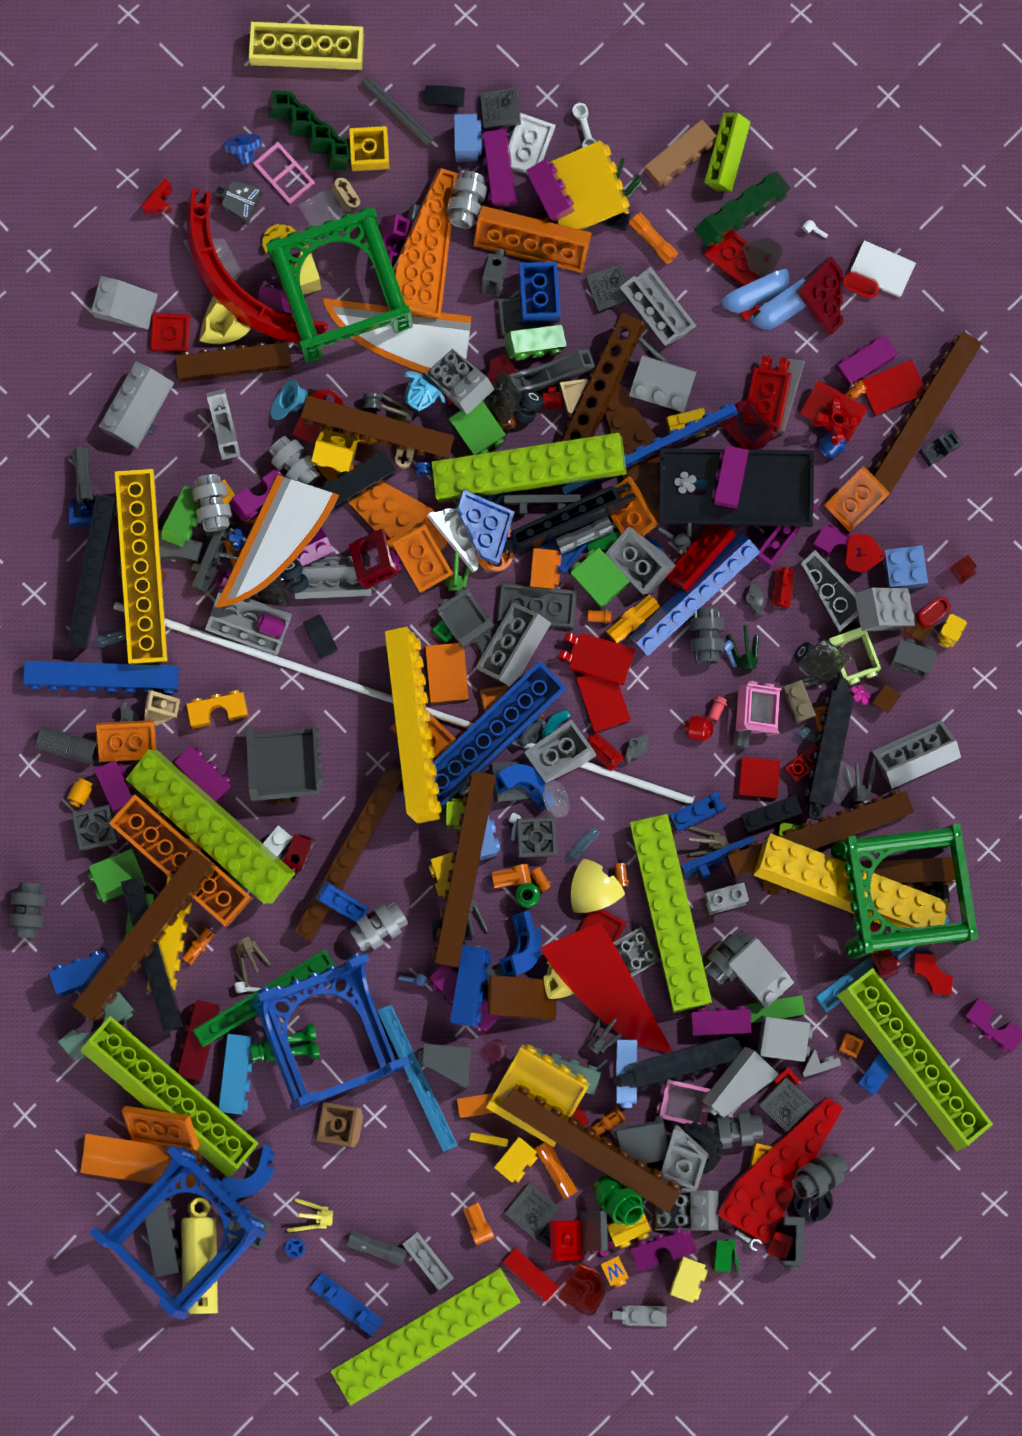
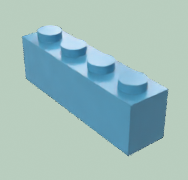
[219,1034,255,1115]

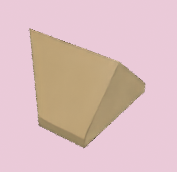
[560,379,588,418]
[145,690,180,727]

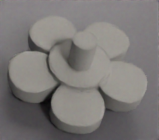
[675,472,696,494]

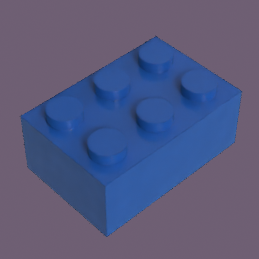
[518,262,561,324]
[49,950,110,997]

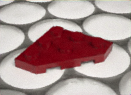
[796,257,843,336]

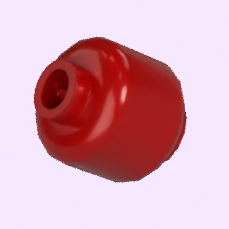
[684,715,714,741]

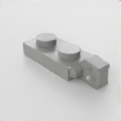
[612,1305,667,1326]

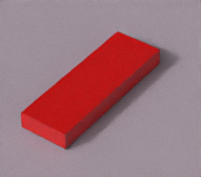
[503,1247,559,1302]

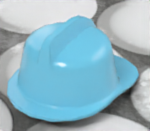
[270,379,308,420]

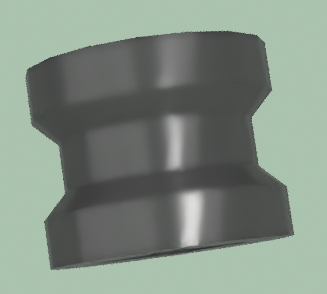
[363,393,382,412]

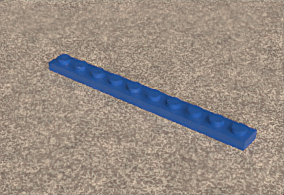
[562,403,739,495]

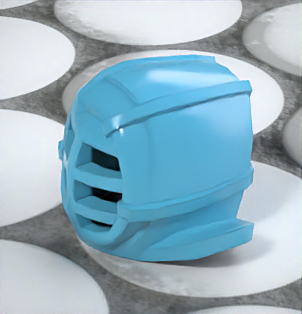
[404,371,445,411]

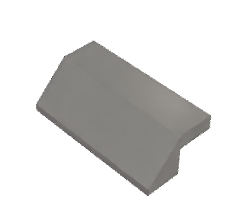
[620,267,697,346]
[295,555,372,599]
[205,588,292,656]

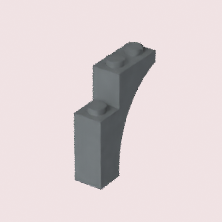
[505,350,595,394]
[118,530,204,581]

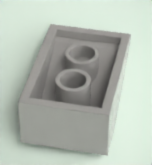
[91,276,158,331]
[605,527,676,594]
[524,719,596,783]
[727,937,794,1008]

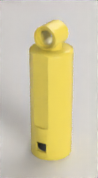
[181,1198,218,1314]

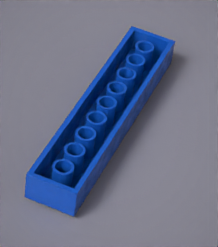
[401,661,567,823]

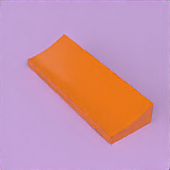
[473,206,592,273]
[80,1134,202,1188]

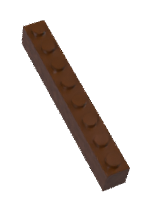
[301,396,454,460]

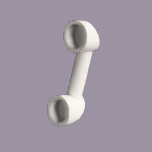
[572,103,596,148]

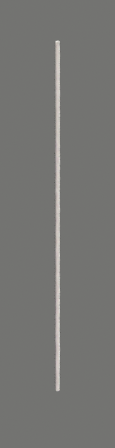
[113,602,694,804]

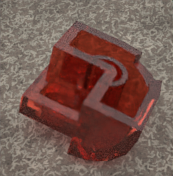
[558,1261,606,1316]

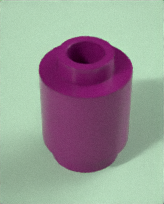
[256,613,286,638]

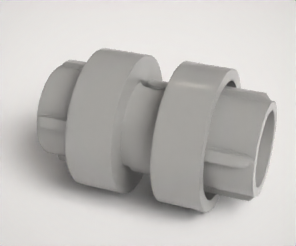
[447,171,487,229]
[269,436,321,486]
[192,474,232,532]
[350,902,408,951]

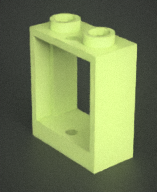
[828,627,881,685]

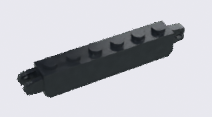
[502,483,636,555]
[804,678,854,820]
[614,1036,750,1091]

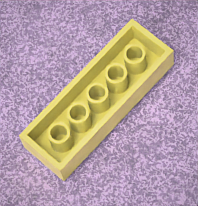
[249,22,364,70]

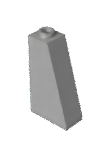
[702,1047,779,1117]

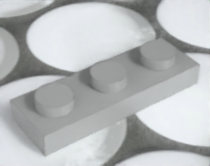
[403,1232,454,1290]

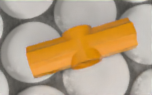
[606,595,660,643]

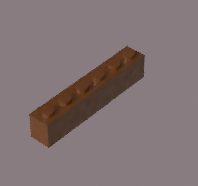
[176,340,292,382]

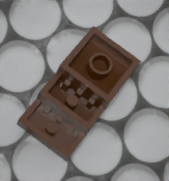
[487,976,556,1020]

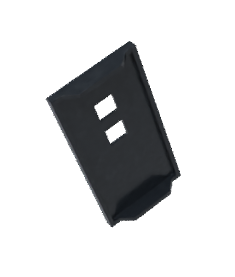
[659,448,814,527]

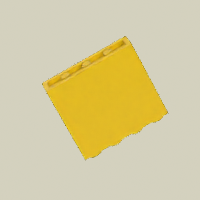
[550,141,630,230]
[486,1044,590,1147]

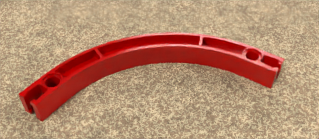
[187,188,328,348]

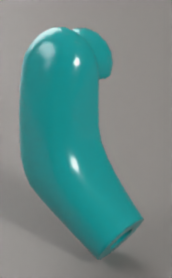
[542,709,571,738]

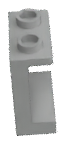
[704,883,749,915]

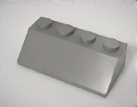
[99,361,174,449]
[475,602,551,688]
[872,720,961,789]

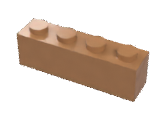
[644,120,717,188]

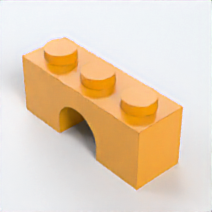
[187,690,249,729]

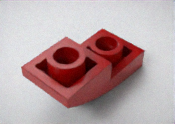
[785,744,817,782]

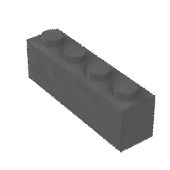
[145,1198,182,1277]

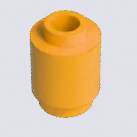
[67,778,92,808]

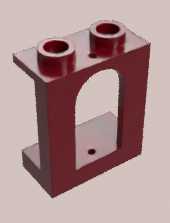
[717,399,779,450]
[349,528,399,589]

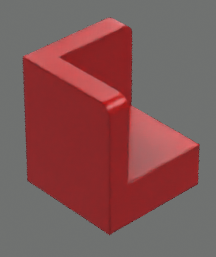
[772,1067,801,1085]
[767,1231,794,1260]

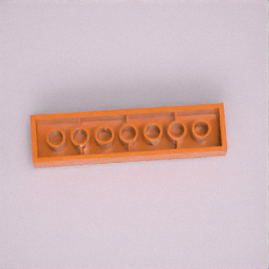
[109,794,253,927]

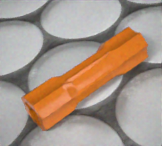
[628,212,678,265]
[534,1142,578,1199]

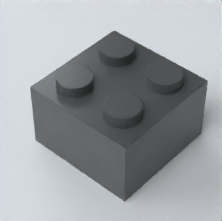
[889,638,937,679]

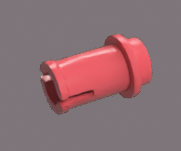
[707,696,727,721]

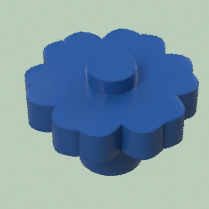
[223,133,262,164]

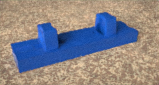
[681,836,755,880]
[310,1272,384,1337]

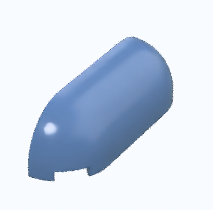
[720,269,790,313]
[750,276,810,330]

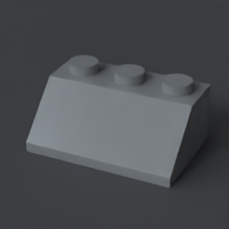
[629,355,696,412]

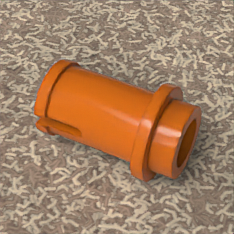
[845,380,867,400]
[588,609,612,625]
[614,863,629,888]
[530,867,551,893]

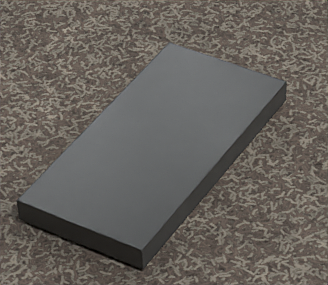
[497,583,577,629]

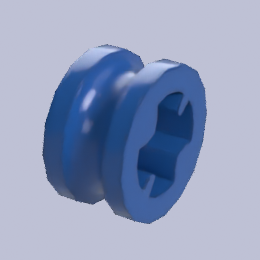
[415,462,432,475]

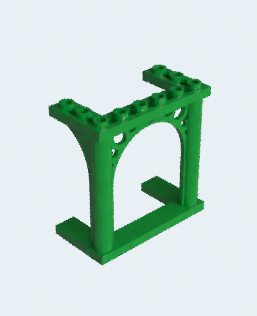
[266,207,413,363]
[831,823,978,959]

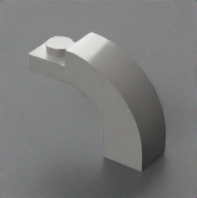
[206,389,241,460]

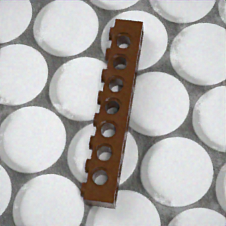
[559,313,646,442]

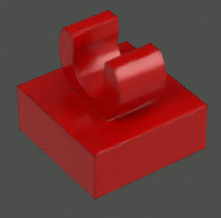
[543,386,562,409]

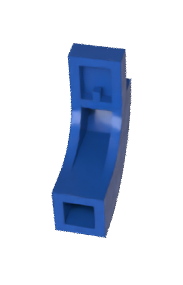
[493,764,555,811]
[499,911,542,977]
[222,1145,276,1198]

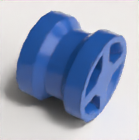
[285,1238,305,1258]

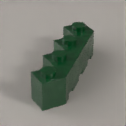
[268,90,351,171]
[694,171,791,246]

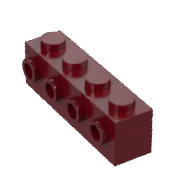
[849,912,901,980]

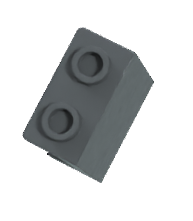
[437,588,494,649]
[614,1116,669,1163]
[781,1217,805,1269]

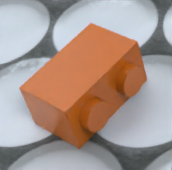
[530,548,562,589]

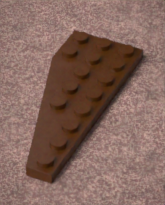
[597,383,660,520]

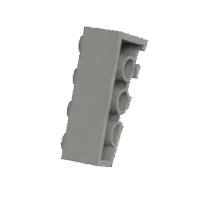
[801,550,859,633]

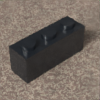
[740,795,802,835]

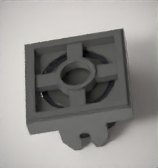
[71,805,118,852]
[517,817,557,858]

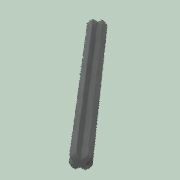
[363,77,433,146]

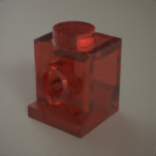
[950,555,977,585]

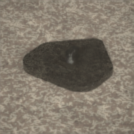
[743,238,783,277]

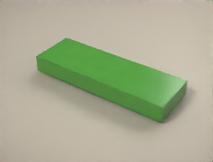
[744,995,805,1023]

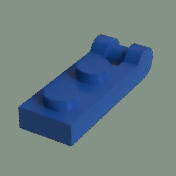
[670,792,727,833]

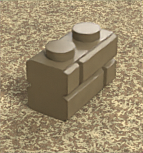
[783,680,816,725]

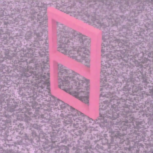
[253,142,315,204]

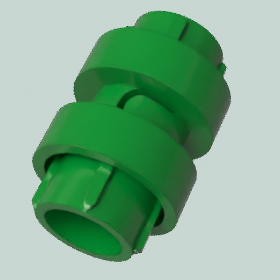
[593,1175,644,1225]

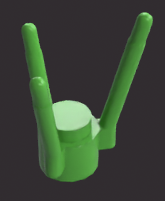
[445,551,470,592]

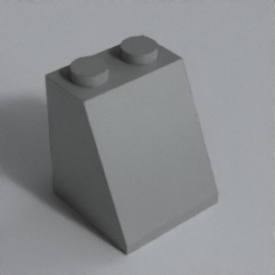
[757,1015,813,1062]

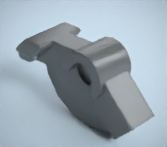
[745,583,765,617]
[120,702,140,722]
[517,717,547,748]
[624,734,649,764]

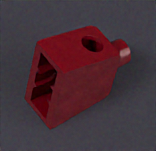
[284,833,317,879]

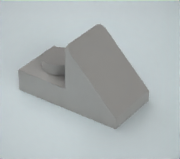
[801,1049,841,1078]

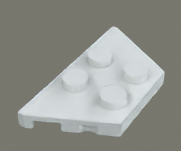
[427,508,479,573]

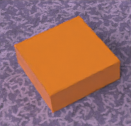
[838,1033,864,1058]

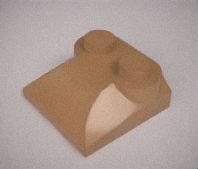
[316,1102,363,1147]

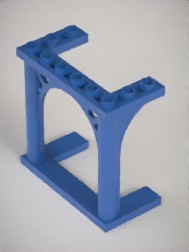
[250,952,410,1112]
[89,1145,267,1320]

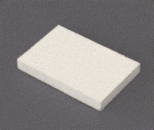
[509,113,555,175]
[851,240,916,297]

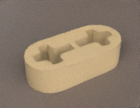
[331,178,360,212]
[395,449,415,469]

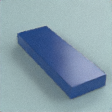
[316,882,369,924]

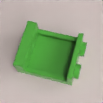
[449,401,506,455]
[570,548,630,609]
[88,849,148,903]

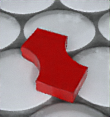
[913,953,953,995]

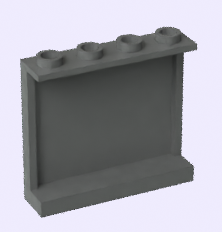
[246,721,324,801]

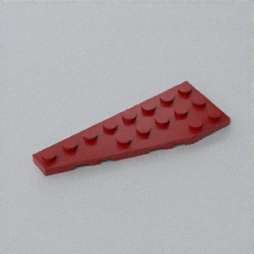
[716,1097,843,1244]

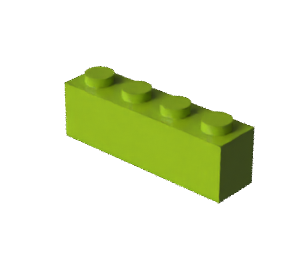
[704,113,751,192]

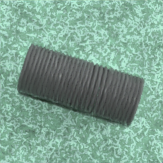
[36,726,98,765]

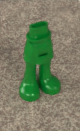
[250,1023,320,1062]

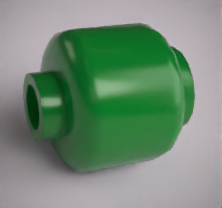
[515,883,540,909]

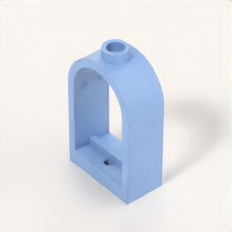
[616,1040,637,1108]

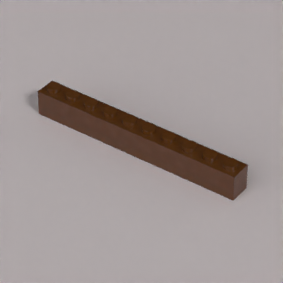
[873,331,982,504]
[294,763,403,943]
[432,771,496,968]
[724,789,914,878]
[73,850,215,1021]
[762,857,955,895]
[501,1084,683,1213]

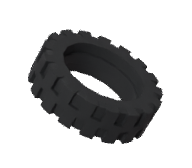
[680,1122,723,1174]

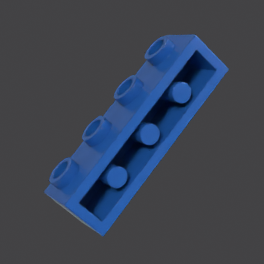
[450,945,492,1028]

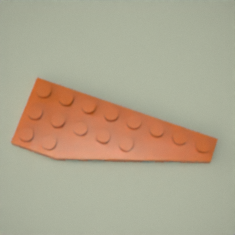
[393,168,457,319]
[316,464,449,552]

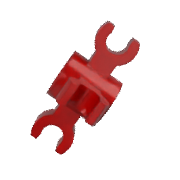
[812,398,859,445]

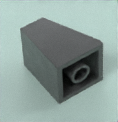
[419,1044,472,1089]

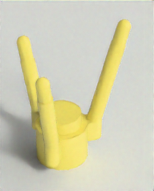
[287,1198,333,1232]

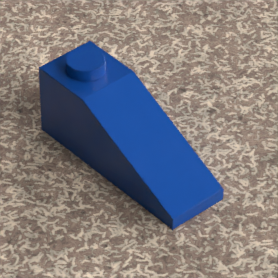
[857,1052,893,1096]

